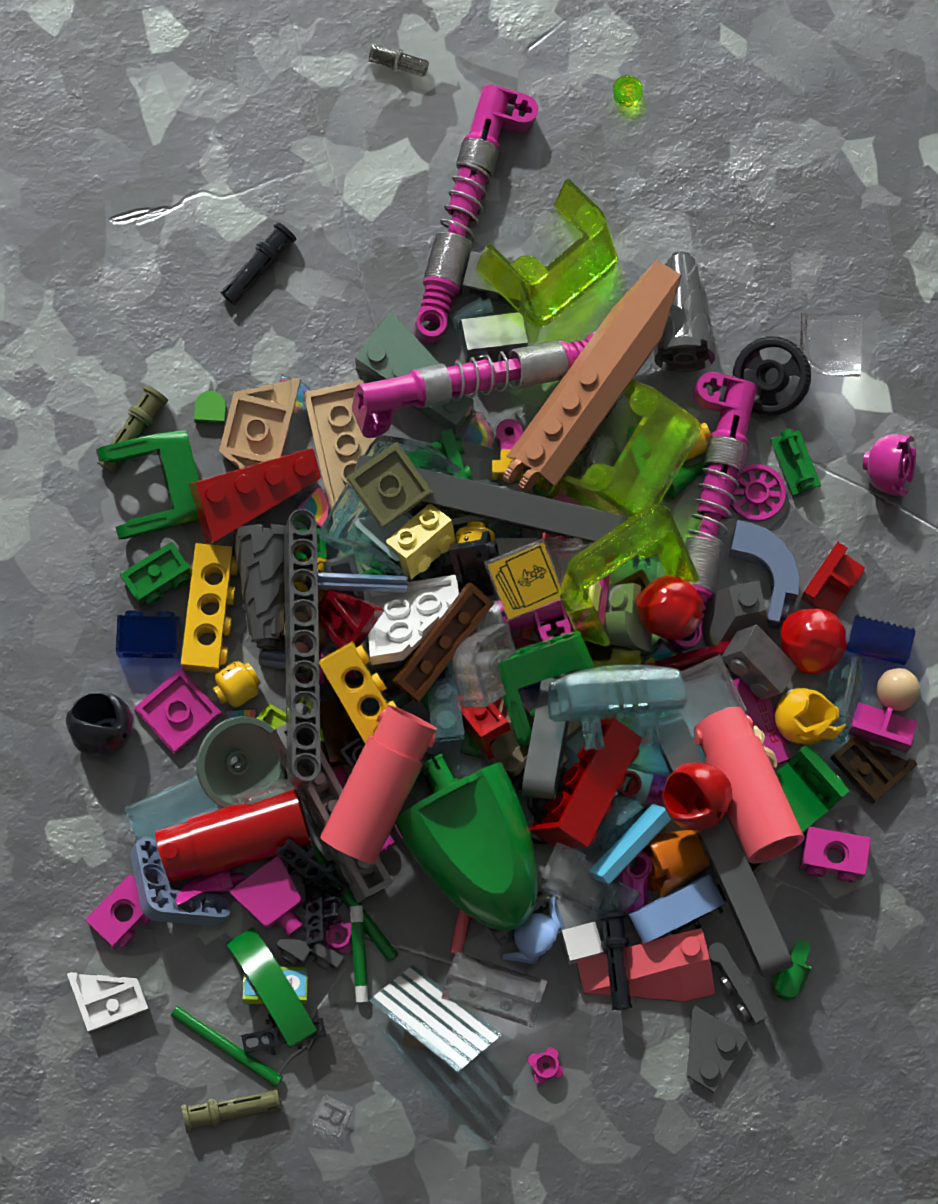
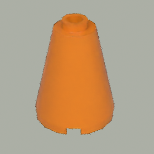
[641,830,710,897]

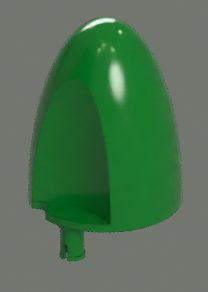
[394,754,538,931]

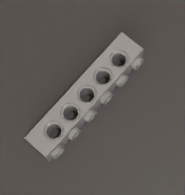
[268,724,393,903]

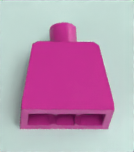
[229,855,303,937]

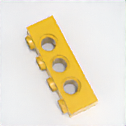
[181,543,238,674]
[319,641,398,743]

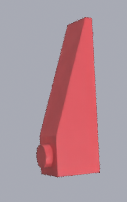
[576,928,715,1002]

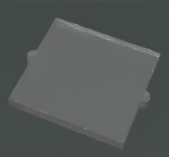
[231,779,296,805]

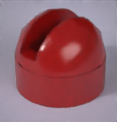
[617,771,642,797]

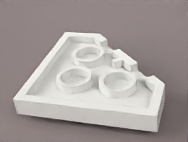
[364,575,459,665]

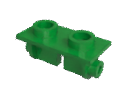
[770,428,821,496]

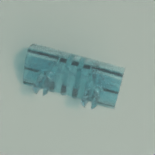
[548,665,688,751]

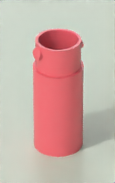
[320,705,437,864]
[694,707,805,864]

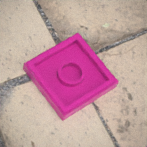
[134,668,222,756]

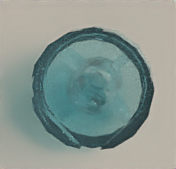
[594,795,648,853]

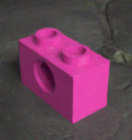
[799,826,871,883]
[85,874,155,950]

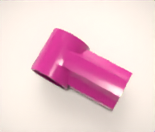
[618,852,652,913]

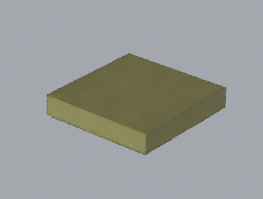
[345,442,433,530]

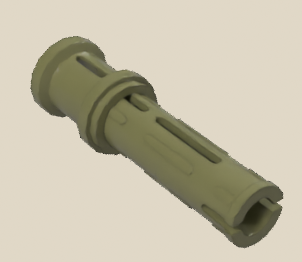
[97,385,168,474]
[181,1089,281,1133]

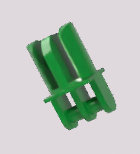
[772,940,812,1001]

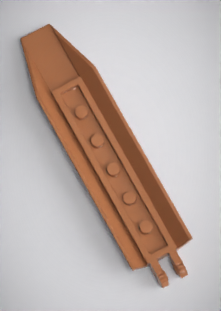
[503,260,682,493]

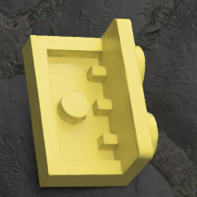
[386,504,456,580]

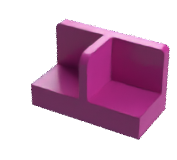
[848,702,918,753]

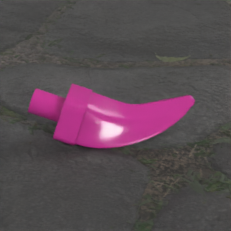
[176,870,245,905]

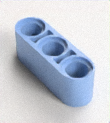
[629,874,725,944]

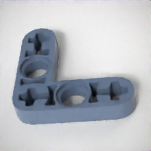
[130,837,231,927]

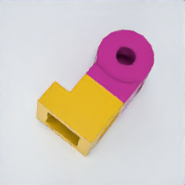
[492,419,523,481]

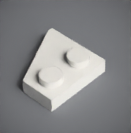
[67,972,149,1033]

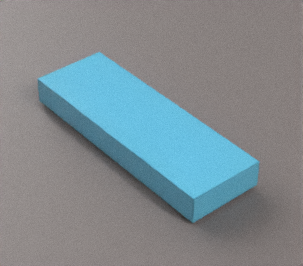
[588,804,671,884]

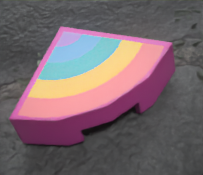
[298,486,329,528]

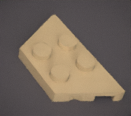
[219,378,301,469]

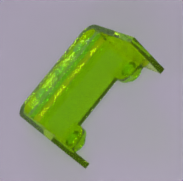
[476,178,618,327]
[559,380,701,524]
[559,504,700,646]

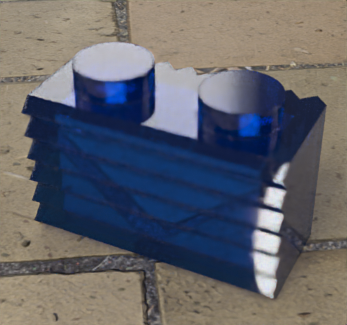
[116,610,182,659]
[846,614,916,665]

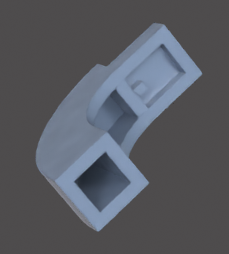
[729,520,799,629]

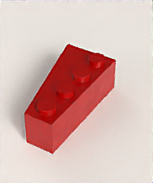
[189,448,321,543]
[529,718,643,850]

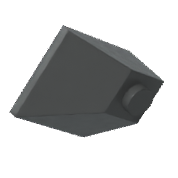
[701,581,769,647]

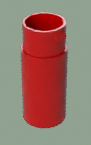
[155,787,312,883]

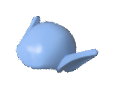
[502,897,564,964]

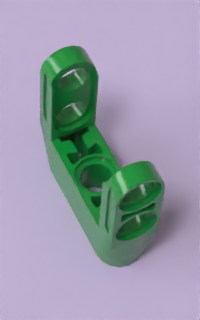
[96,430,199,540]
[493,631,610,748]

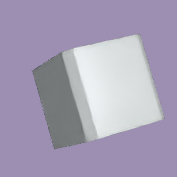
[561,922,604,965]

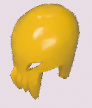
[775,688,846,746]

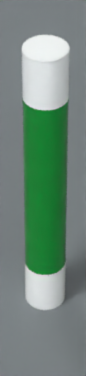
[350,906,369,1002]

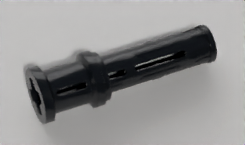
[220,222,297,305]
[597,911,633,1010]

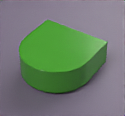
[194,391,226,424]

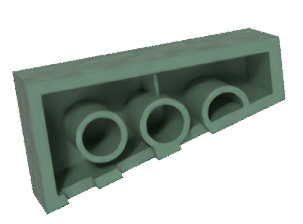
[355,310,474,435]

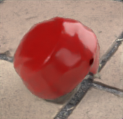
[635,575,704,640]
[781,608,848,675]
[662,762,733,830]

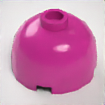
[863,434,916,497]

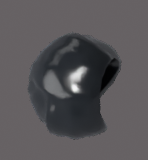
[66,692,134,757]

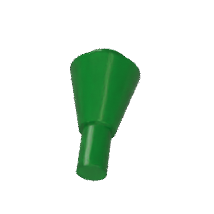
[658,460,707,499]

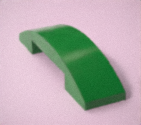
[226,927,318,1049]

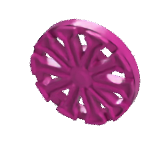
[731,464,786,521]

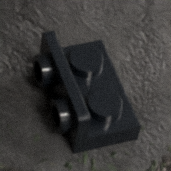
[449,531,500,601]

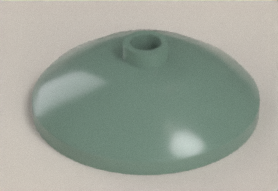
[196,716,286,808]

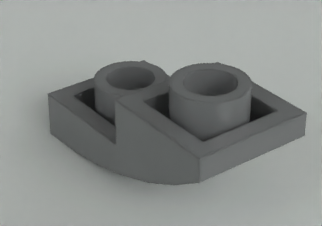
[276,939,345,972]

